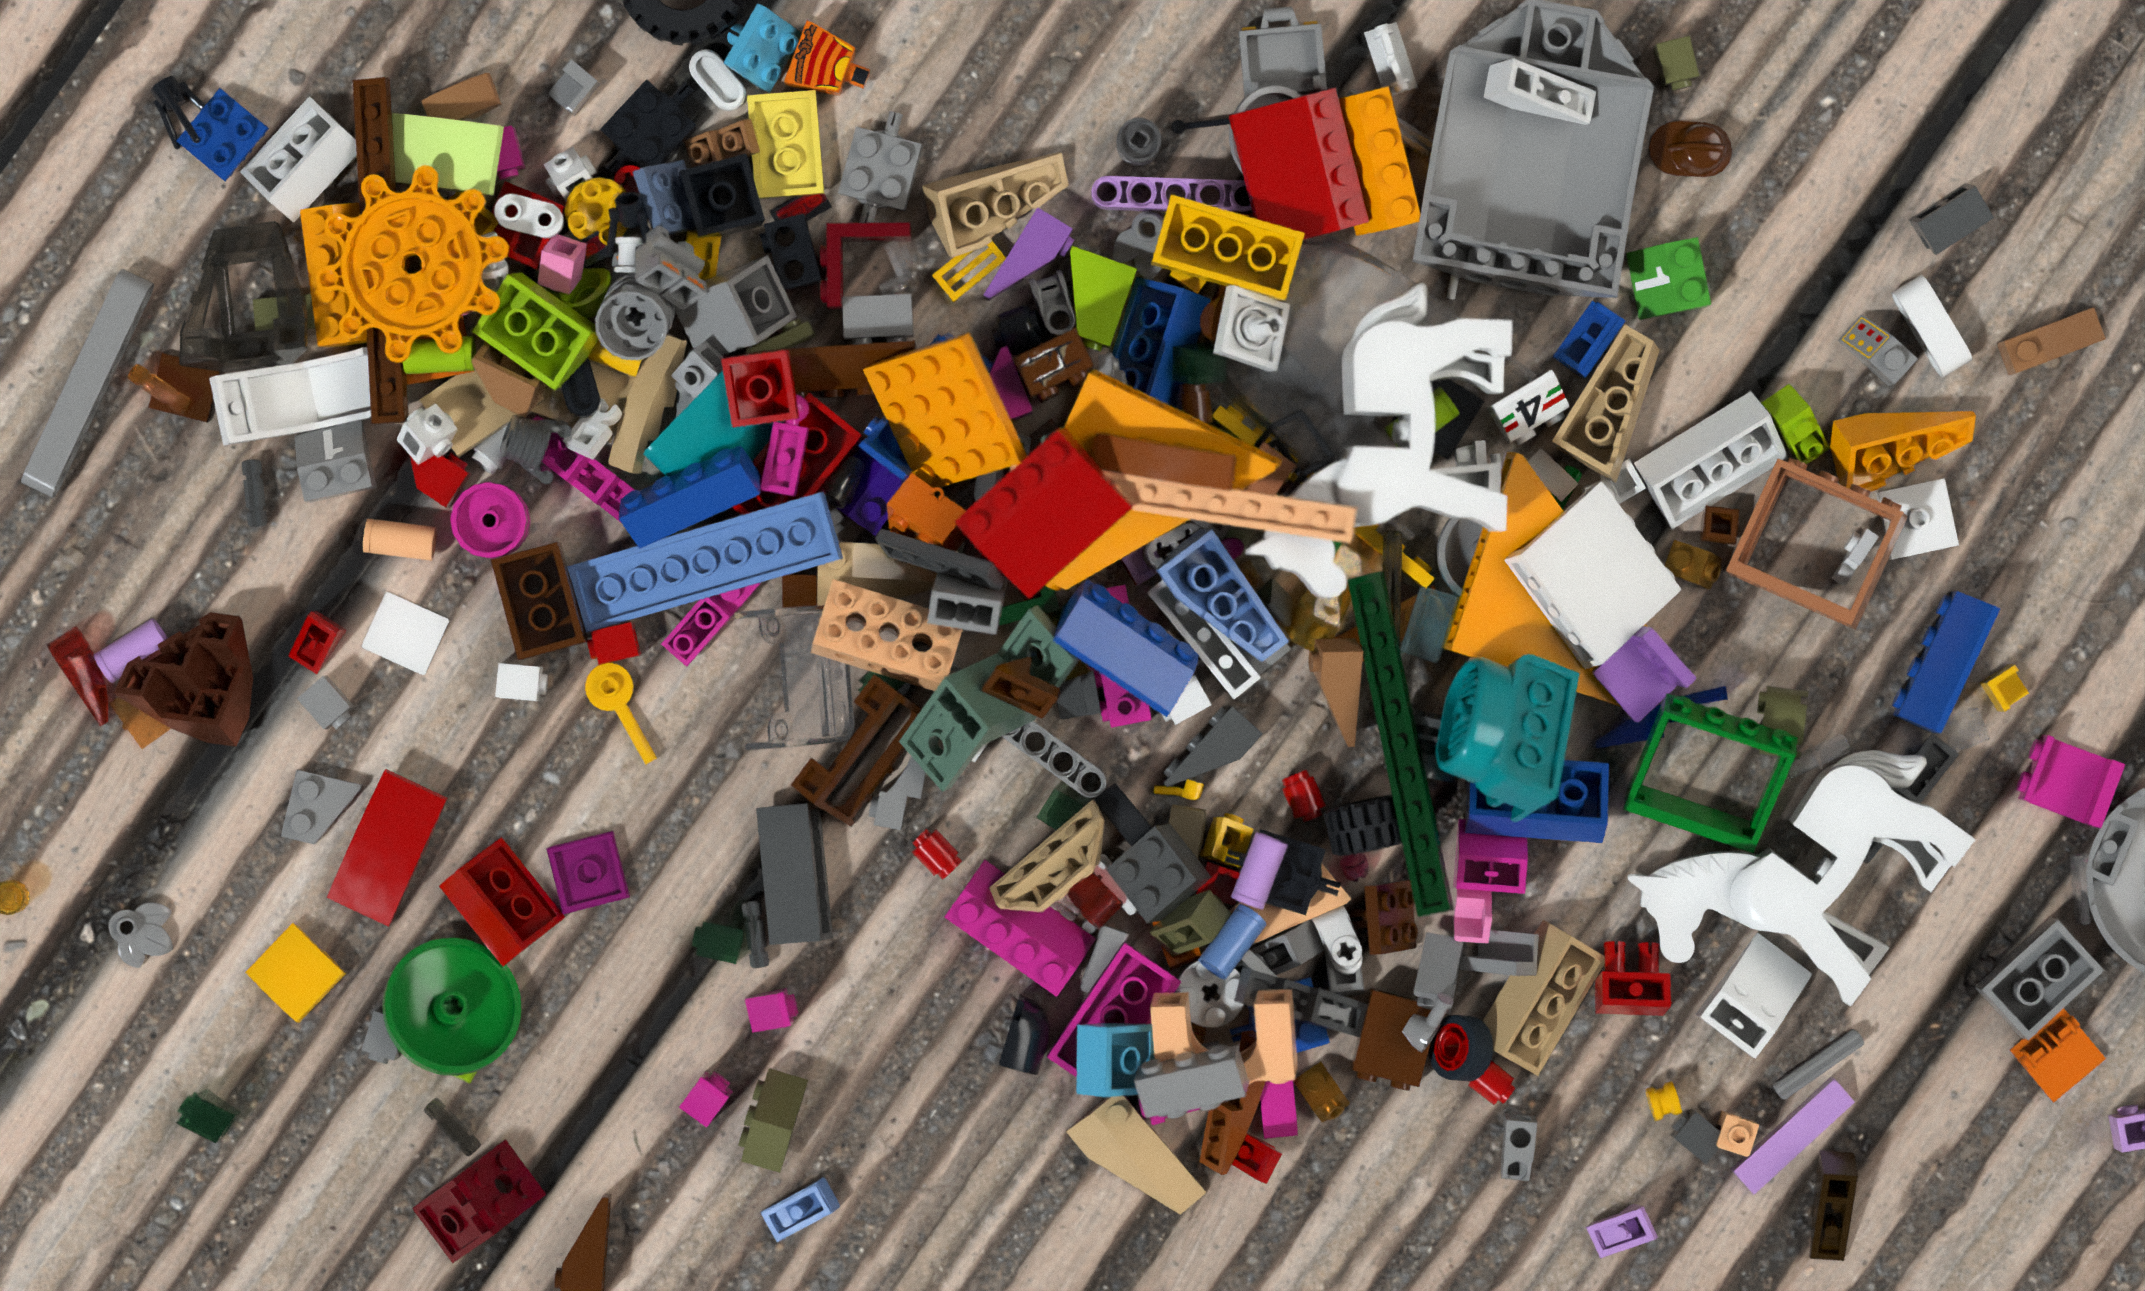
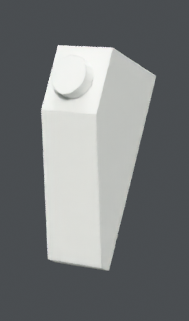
[1483,58,1596,125]

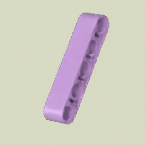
[1091,176,1252,214]

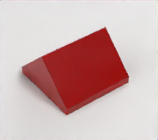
[721,349,799,427]

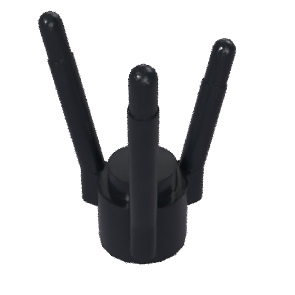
[151,76,206,150]
[606,192,650,258]

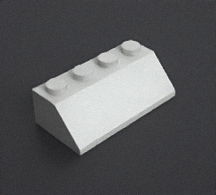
[1634,391,1789,529]

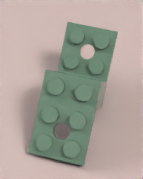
[899,605,1079,792]

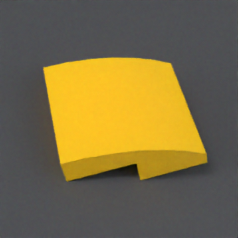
[245,923,346,1023]

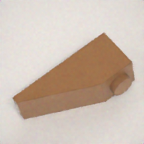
[1997,307,2106,376]
[1308,638,1363,747]

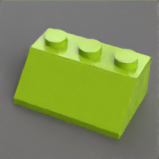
[472,272,599,390]

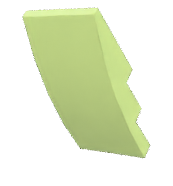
[392,113,504,195]

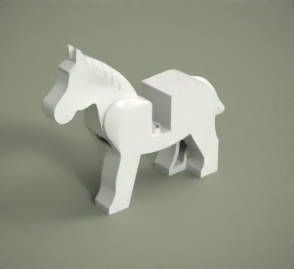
[1245,283,1512,598]
[1627,750,1976,1006]

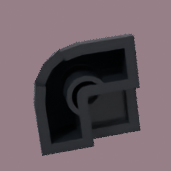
[999,994,1050,1075]

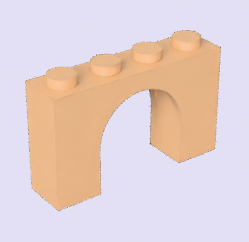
[1150,989,1298,1084]

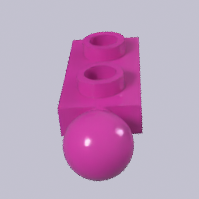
[760,395,809,497]

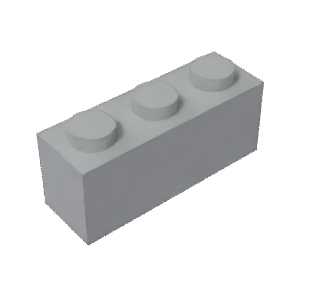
[1134,1044,1249,1118]

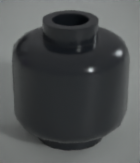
[992,305,1046,355]

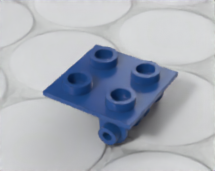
[177,88,269,181]

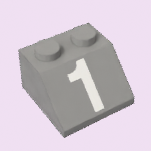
[294,421,377,503]

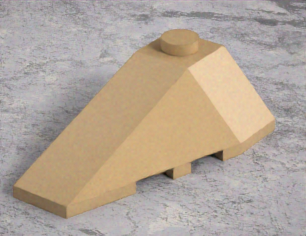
[922,152,1069,257]

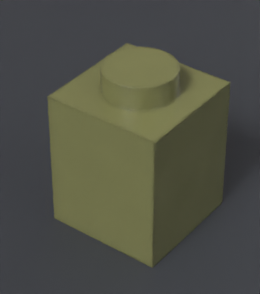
[1652,36,1700,91]

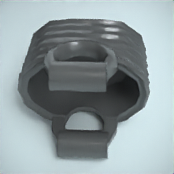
[500,415,571,484]

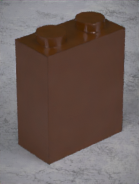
[1350,988,1432,1091]

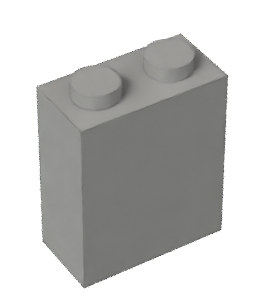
[927,572,1007,634]

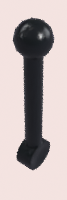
[1172,118,1230,134]

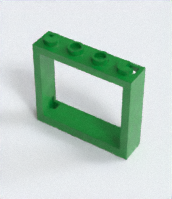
[1623,693,1798,853]

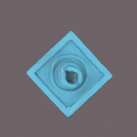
[723,3,802,94]

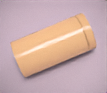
[363,518,437,561]

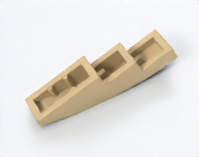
[608,334,687,474]

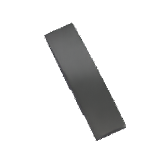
[1863,733,1959,864]
[1234,968,1368,1037]

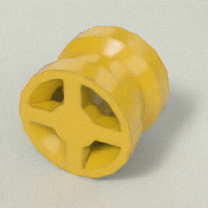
[1645,1081,1682,1121]

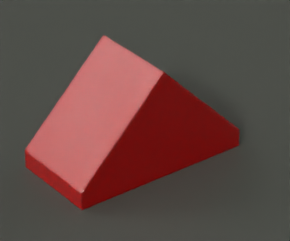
[288,611,346,675]

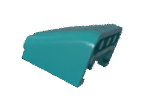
[643,370,785,477]

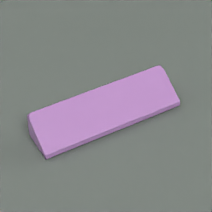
[1731,1077,1855,1195]

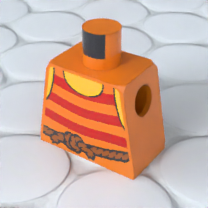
[784,20,871,96]

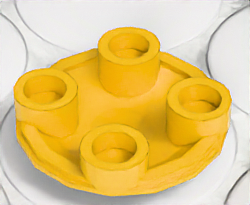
[564,177,628,245]

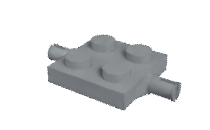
[838,111,923,223]

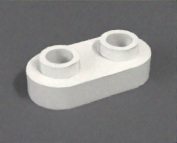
[494,194,564,238]

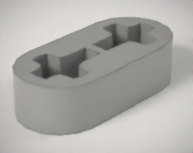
[1142,523,1201,570]

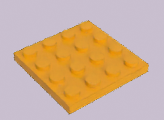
[862,332,1028,488]

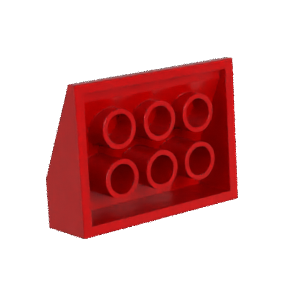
[1228,88,1369,240]
[954,428,1134,599]

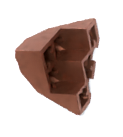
[114,612,253,747]

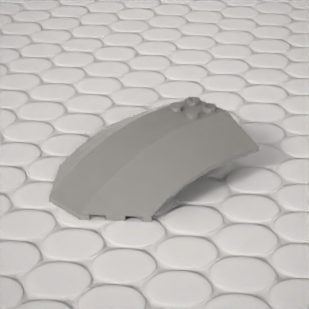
[1413,0,1655,298]

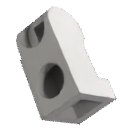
[1501,1113,1537,1181]

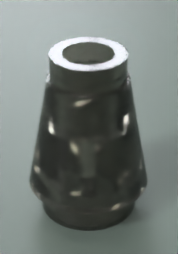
[822,456,866,509]

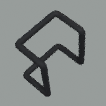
[1253,410,1335,497]

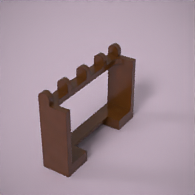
[790,674,922,827]

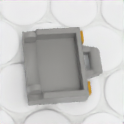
[1238,6,1327,98]

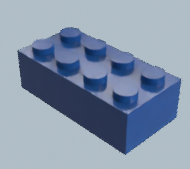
[1465,760,1609,843]

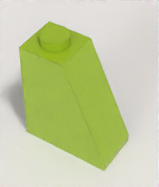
[1070,246,1137,352]

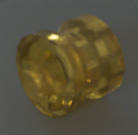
[0,880,30,915]

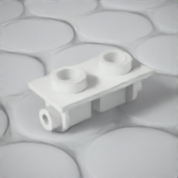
[1364,22,1418,96]

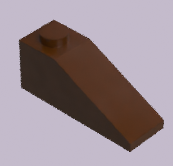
[555,1194,612,1291]

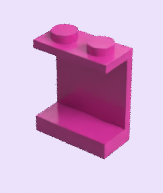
[2016,735,2125,829]

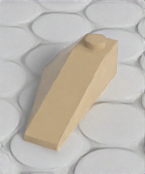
[817,542,958,611]
[1066,1096,1206,1215]

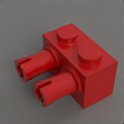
[1595,941,1671,1016]

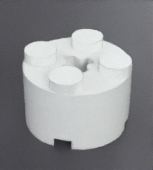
[1176,959,1243,1027]

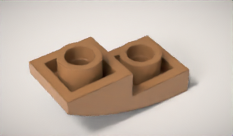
[421,73,502,121]
[684,119,760,168]

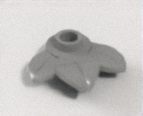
[1113,211,1164,280]
[108,902,173,968]

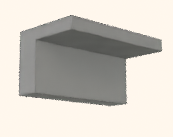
[1460,929,1539,976]

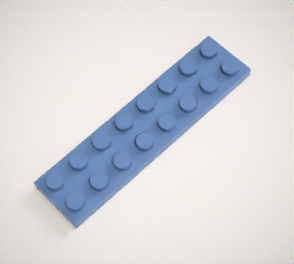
[567,492,843,632]

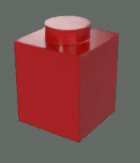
[587,622,641,665]

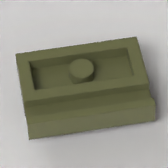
[746,319,816,354]

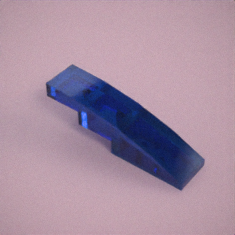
[1592,686,1728,748]

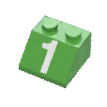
[1626,237,1711,320]

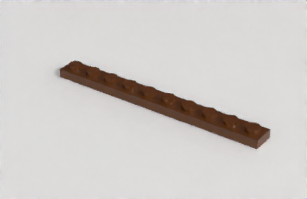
[353,77,409,425]

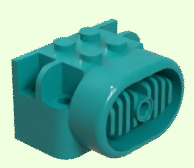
[1436,654,1580,823]

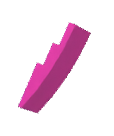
[533,415,635,522]

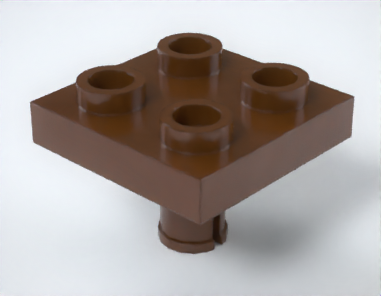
[1350,880,1418,955]

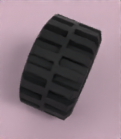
[1324,794,1402,856]

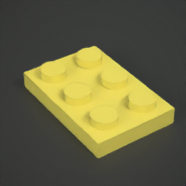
[747,90,825,199]

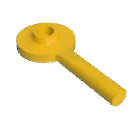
[585,663,657,765]

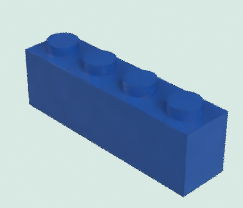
[619,445,761,549]

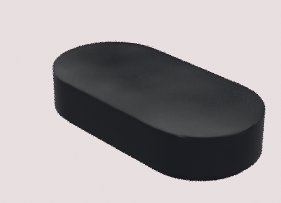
[561,358,601,418]

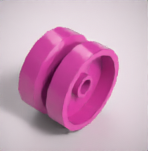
[450,482,531,559]

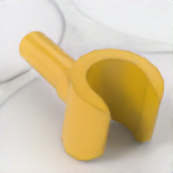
[1154,779,1204,800]

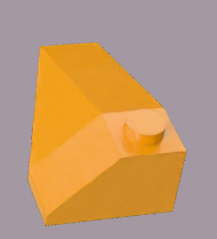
[1830,411,1976,492]

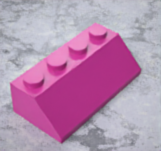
[944,859,1096,997]
[1047,942,1182,1078]

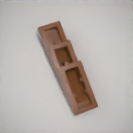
[1093,432,1237,491]
[1199,1030,1266,1175]

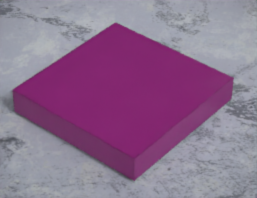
[546,831,630,914]

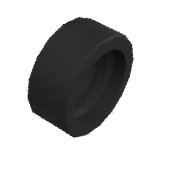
[1095,783,1152,846]

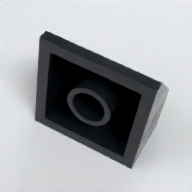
[679,154,765,238]

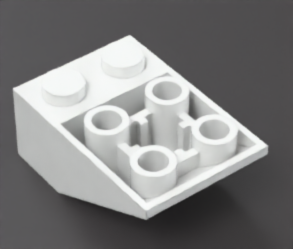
[1696,932,1812,1058]

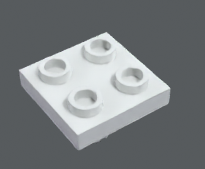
[1213,285,1290,372]

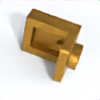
[1664,540,1722,590]
[1293,1061,1350,1123]

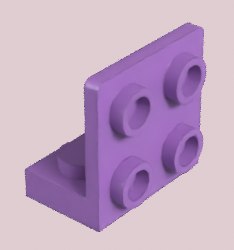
[1592,626,1697,722]

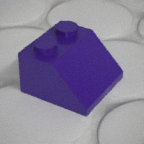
[824,448,909,536]

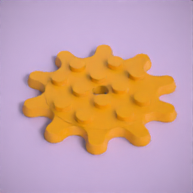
[315,165,509,363]

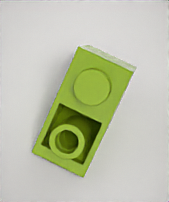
[1761,384,1830,464]

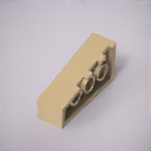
[1552,324,1660,483]

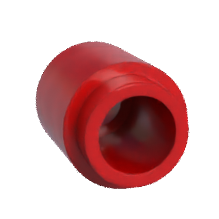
[1282,769,1326,822]
[911,829,962,880]
[1468,1060,1516,1105]

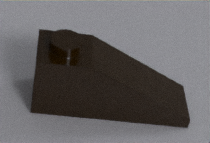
[1809,1150,1858,1261]

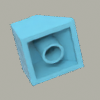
[1076,1023,1155,1097]

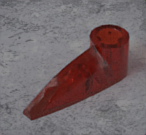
[47,626,108,727]
[1067,873,1123,930]

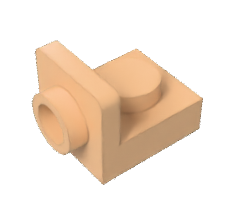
[1716,1111,1759,1157]

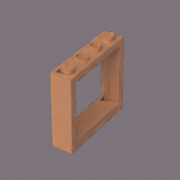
[1726,457,1908,630]

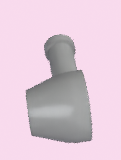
[1402,993,1454,1053]

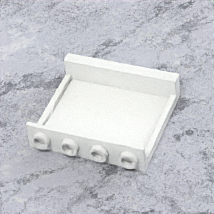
[1504,481,1681,669]

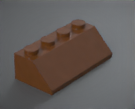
[778,341,917,398]

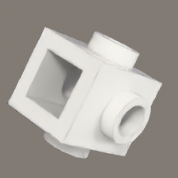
[544,146,597,201]
[396,403,457,465]

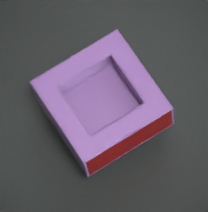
[1119,544,1160,586]

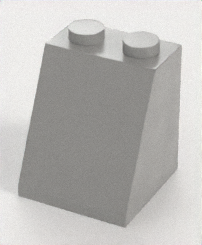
[675,255,797,355]

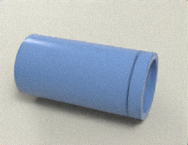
[1198,904,1267,980]

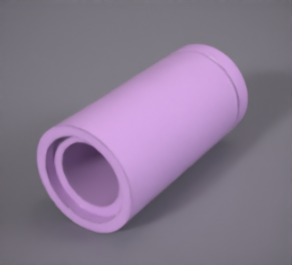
[94,618,168,683]
[1231,832,1288,909]

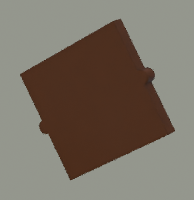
[148,353,222,423]

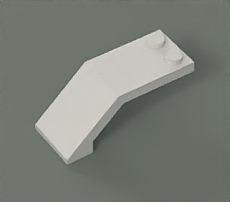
[209,347,371,446]

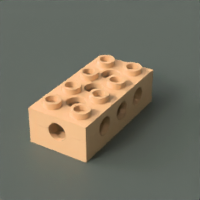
[811,579,963,691]

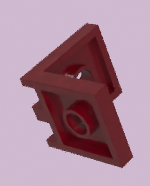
[820,223,912,311]
[412,1139,546,1264]

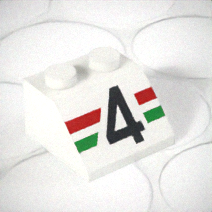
[1487,370,1570,445]

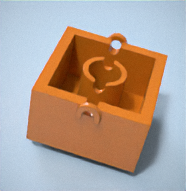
[886,473,966,552]

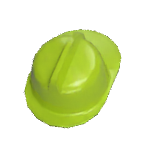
[540,268,612,319]

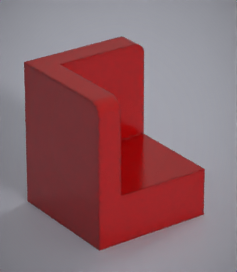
[1196,861,1240,906]

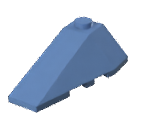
[1156,529,1289,662]

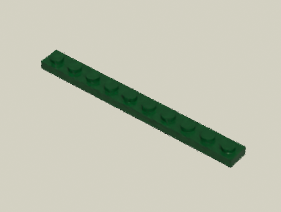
[1347,571,1454,918]

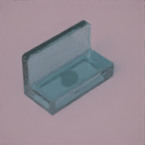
[1400,586,1459,663]

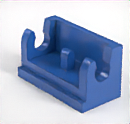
[1552,301,1626,379]

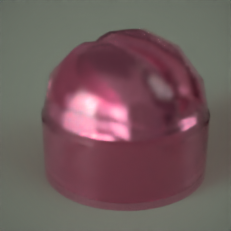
[1340,853,1369,882]

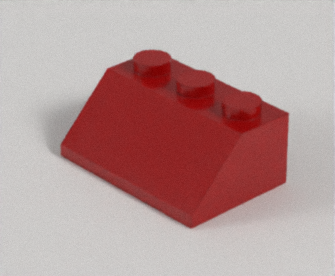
[439,837,566,966]

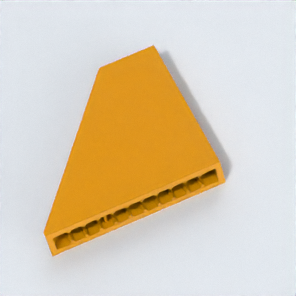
[1045,370,1282,591]
[1443,452,1647,708]

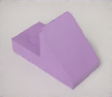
[1586,1204,1658,1258]

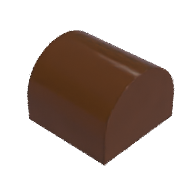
[1700,505,1740,545]

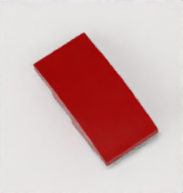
[327,769,448,927]

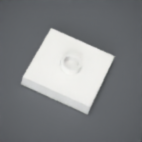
[1876,478,1959,560]

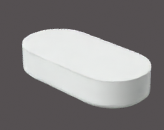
[689,50,746,111]

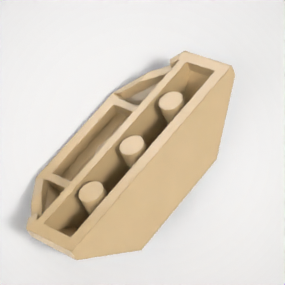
[989,800,1104,912]

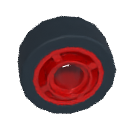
[1429,1015,1493,1081]

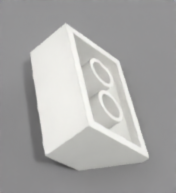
[240,96,357,223]

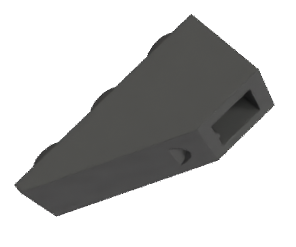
[1163,706,1263,787]

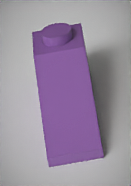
[983,207,1075,301]

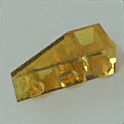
[1284,544,1369,651]

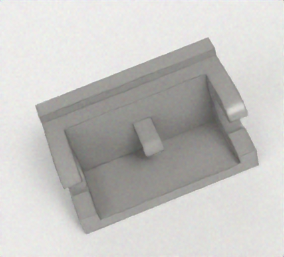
[1414,932,1463,1014]

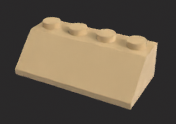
[1482,920,1605,1076]

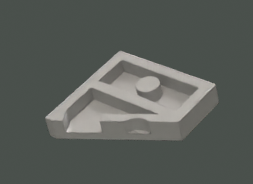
[281,769,363,844]

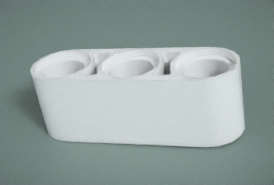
[1891,275,1972,378]

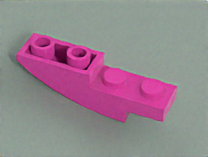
[661,582,762,667]

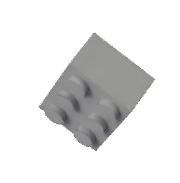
[1975,918,2104,1040]

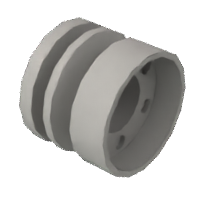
[595,273,675,360]

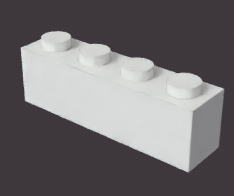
[1147,579,1261,699]

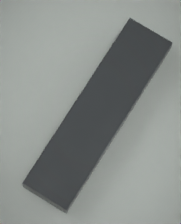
[875,529,1005,591]

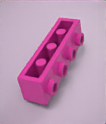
[1093,585,1152,728]

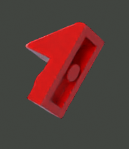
[1232,1132,1282,1184]

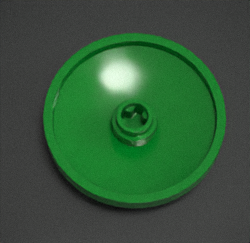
[383,938,521,1076]

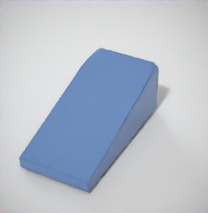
[760,1177,840,1242]

